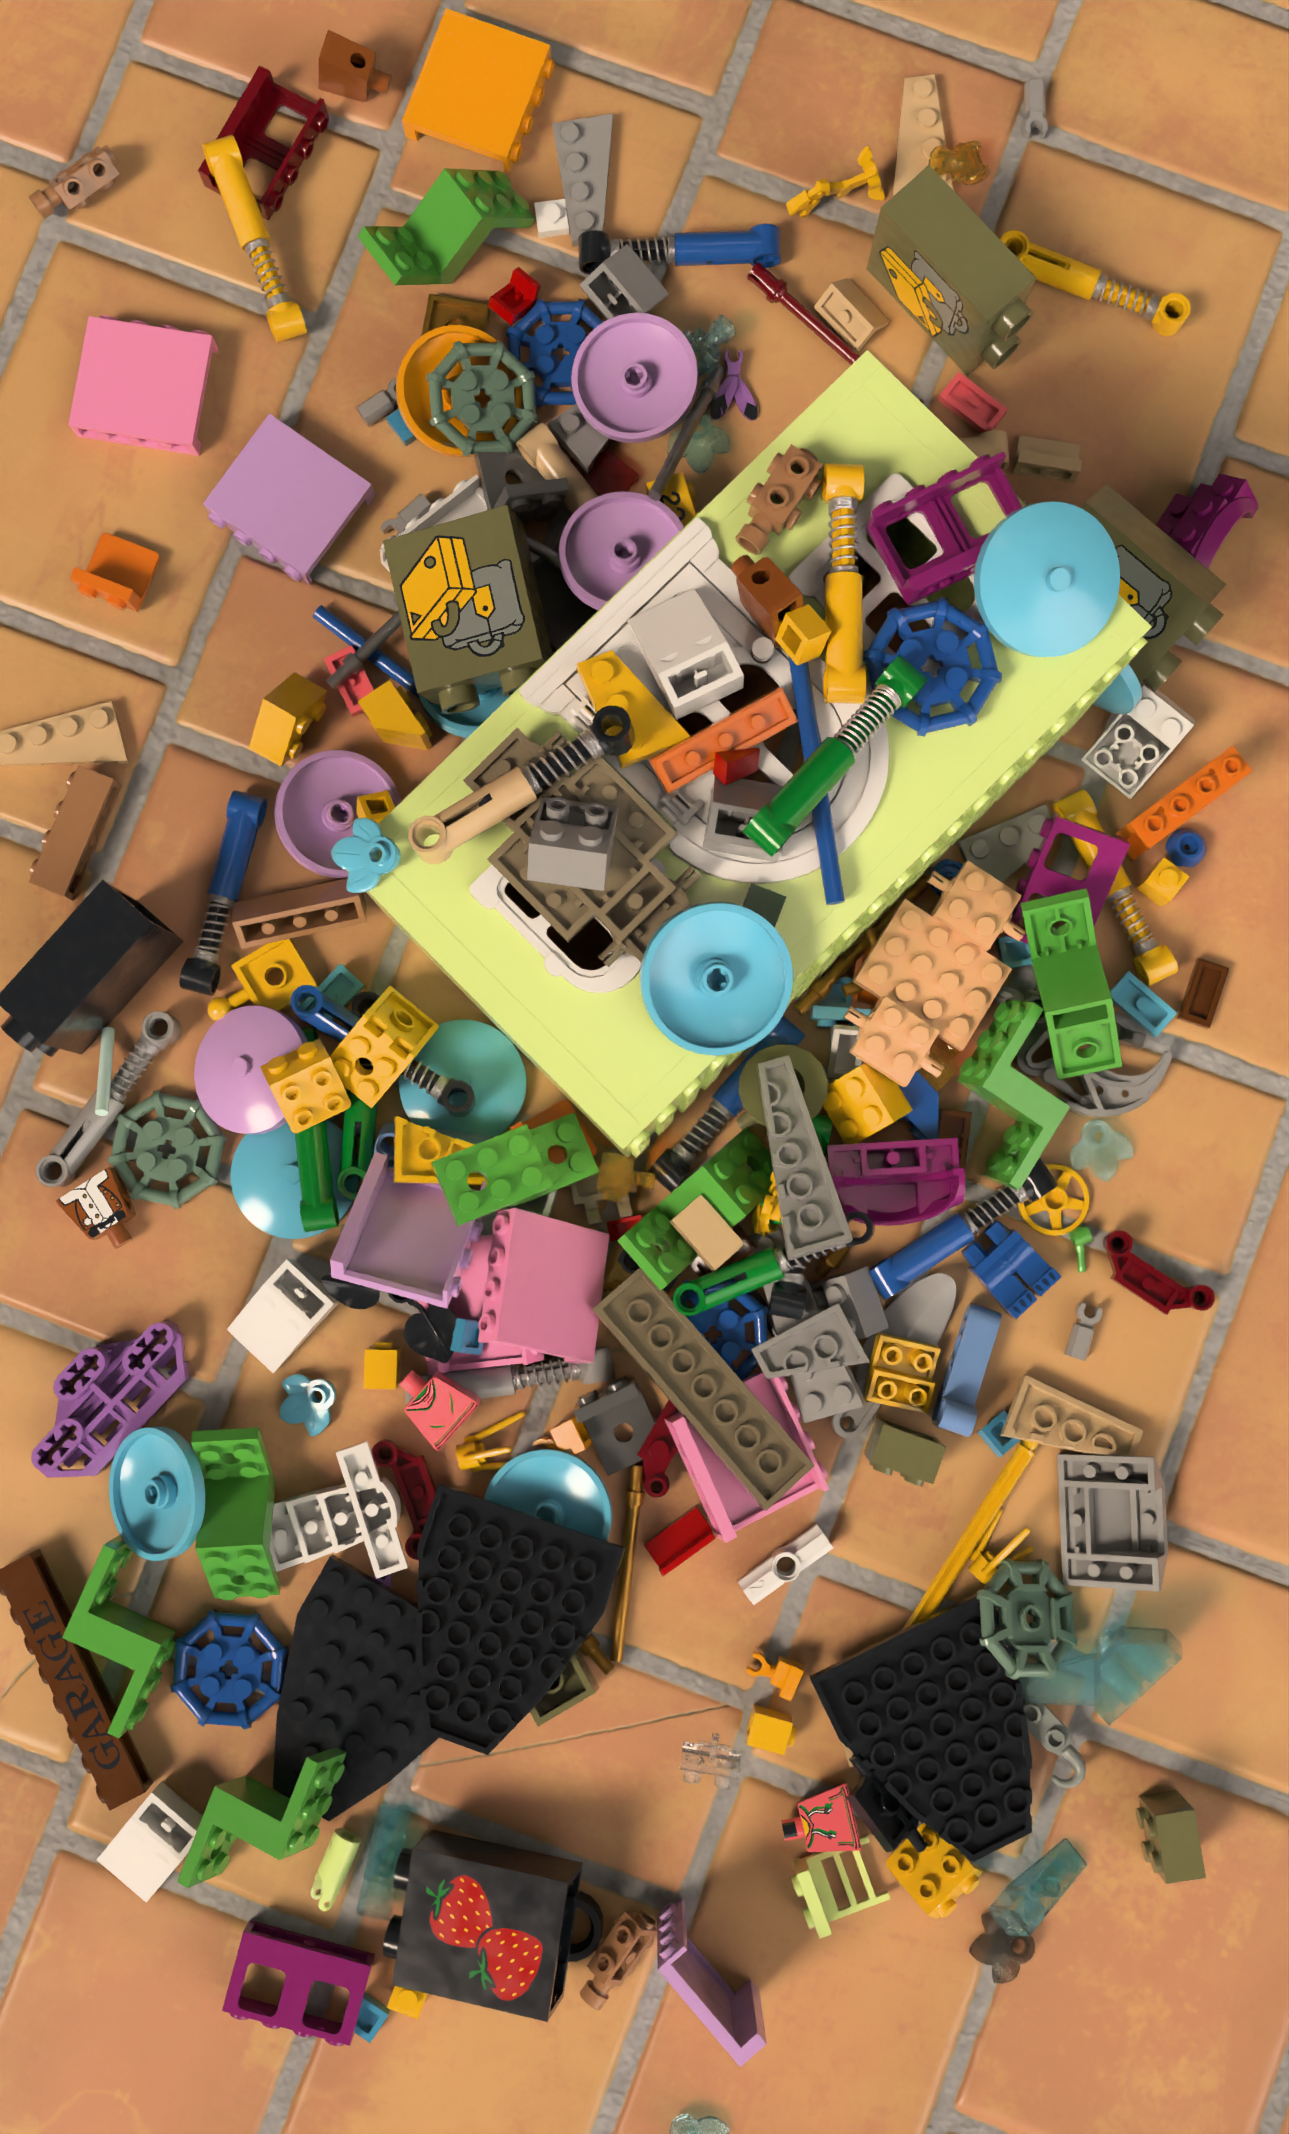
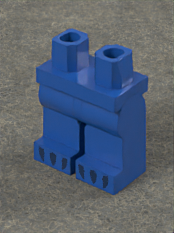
[961,1220,1062,1319]

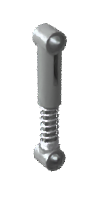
[36,1011,181,1187]
[402,1346,615,1404]

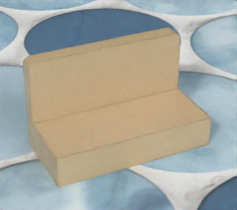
[814,278,889,352]
[1012,435,1082,483]
[669,1195,744,1271]

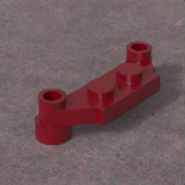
[1103,1230,1215,1315]
[637,1399,679,1498]
[371,1439,436,1560]

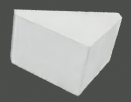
[827,1025,862,1078]

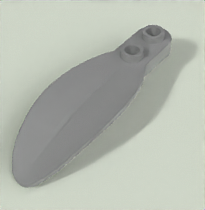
[831,1273,956,1439]

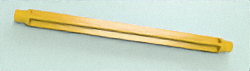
[902,1440,1039,1630]

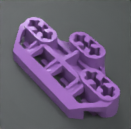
[31,1321,189,1478]

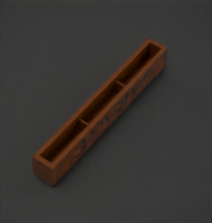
[0,1549,153,1811]

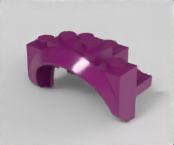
[1156,473,1258,569]
[826,1138,965,1226]

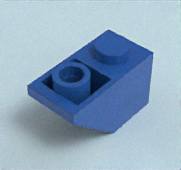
[898,1071,939,1140]

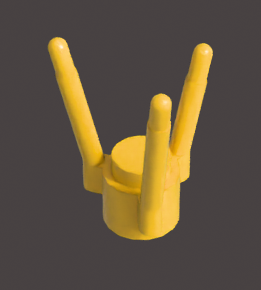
[456,1411,525,1473]
[968,1508,1033,1585]

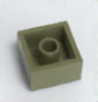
[864,1417,946,1487]
[530,1649,600,1726]
[1136,1790,1206,1884]

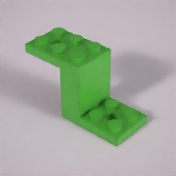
[357,168,536,285]
[1020,888,1122,1080]
[957,999,1070,1190]
[431,1112,599,1227]
[617,1127,773,1291]
[191,1427,281,1600]
[62,1535,177,1738]
[177,1747,346,1888]

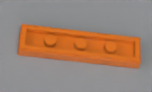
[648,687,798,794]

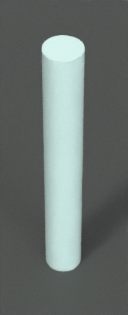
[95,1027,115,1116]

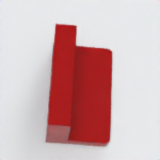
[644,1505,716,1576]

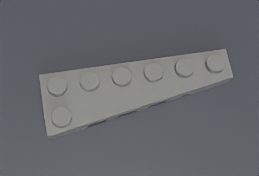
[757,1055,853,1261]
[749,1226,867,1423]

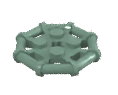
[426,340,539,457]
[107,1090,227,1209]
[977,1558,1078,1680]

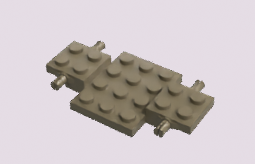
[463,728,701,967]

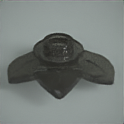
[969,1912,1035,1983]

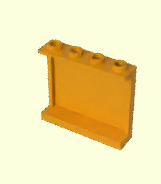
[402,8,555,173]

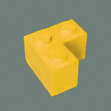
[249,672,327,767]

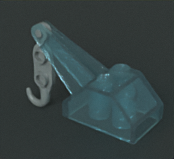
[1019,1626,1182,1788]

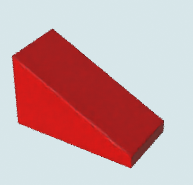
[713,748,760,785]
[606,1213,648,1242]

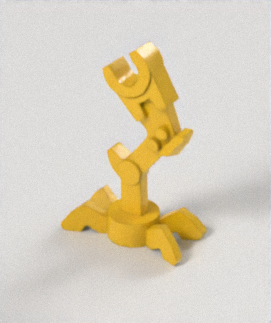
[786,146,885,218]

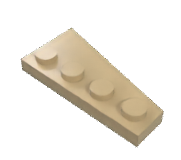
[892,74,953,197]
[0,701,130,767]
[1000,1375,1143,1456]

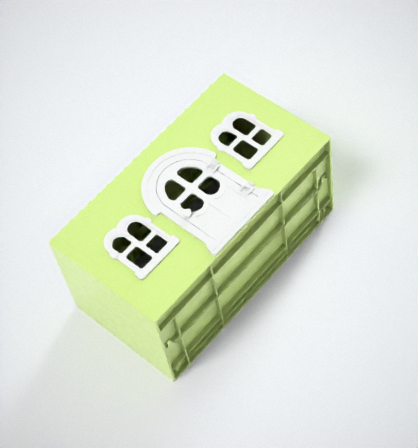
[347,350,1152,1159]

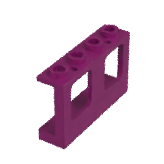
[866,452,1022,606]
[1006,811,1130,944]
[222,1920,376,2046]

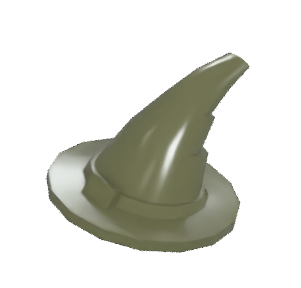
[736,1044,828,1130]

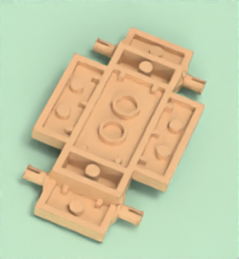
[844,861,1026,1087]

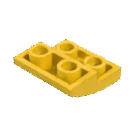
[864,1332,941,1414]

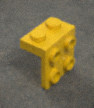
[260,1038,351,1133]
[886,1823,983,1919]

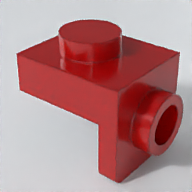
[488,267,541,325]

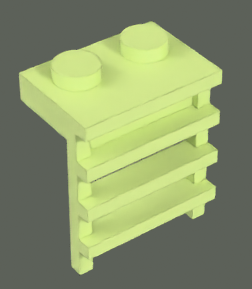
[791,1834,890,1939]

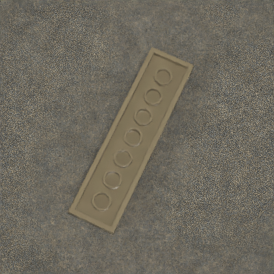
[592,1267,815,1511]

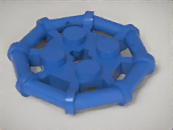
[506,299,603,408]
[863,597,1002,737]
[671,1278,769,1380]
[170,1609,289,1730]

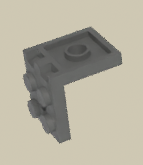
[475,447,570,524]
[573,1376,655,1476]

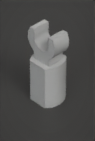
[1023,80,1048,139]
[356,378,397,427]
[381,493,431,537]
[1065,1302,1102,1361]

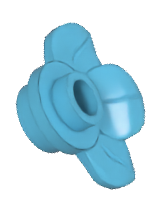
[331,818,401,893]
[280,1374,336,1436]

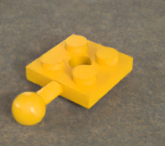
[208,939,318,1021]

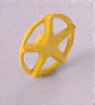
[1018,1164,1090,1236]

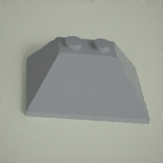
[1057,1453,1168,1592]

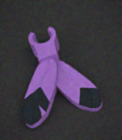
[710,349,757,421]

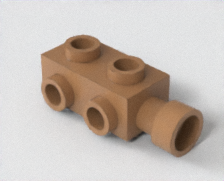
[29,145,120,219]
[736,444,823,555]
[580,1911,657,2010]

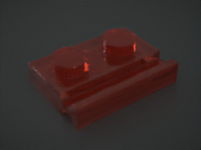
[570,448,639,496]

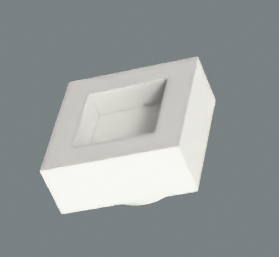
[534,199,569,238]

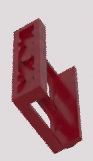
[198,65,329,221]

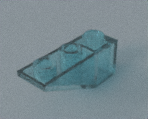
[356,1806,411,1921]
[988,1838,1088,1937]

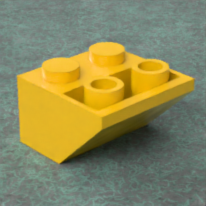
[358,680,433,751]

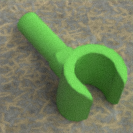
[1069,1225,1093,1272]

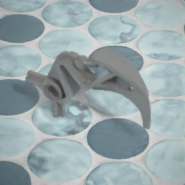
[993,985,1173,1117]

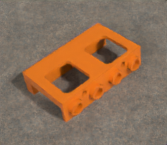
[1116,745,1253,862]

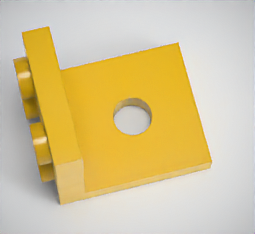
[330,986,440,1108]

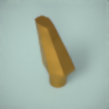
[815,1247,851,1278]

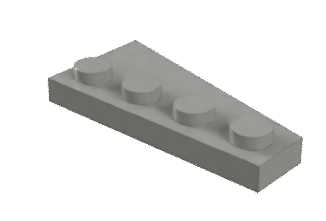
[552,113,613,247]

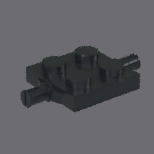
[846,1753,928,1853]

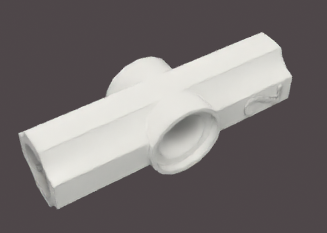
[737,1523,833,1605]

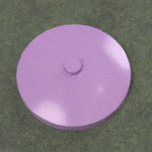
[571,313,699,443]
[559,492,684,611]
[274,750,401,878]
[194,1005,308,1135]

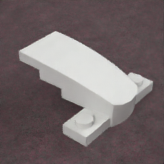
[269,1440,408,1579]

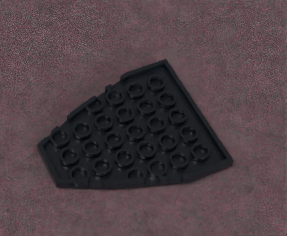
[416,1484,626,1755]
[273,1554,438,1822]
[809,1592,1032,1862]

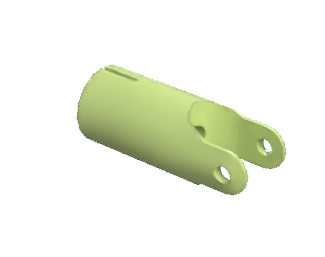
[310,1828,362,1911]

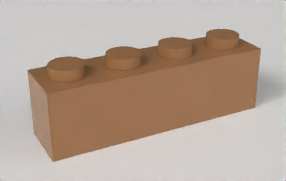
[29,765,122,901]
[232,878,367,949]

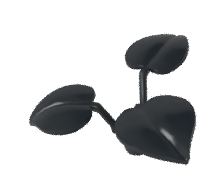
[321,1271,456,1363]

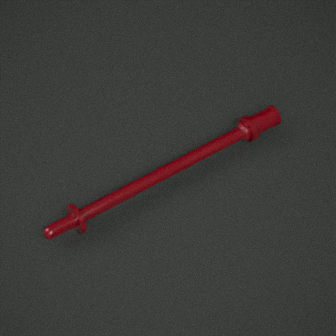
[747,262,924,404]

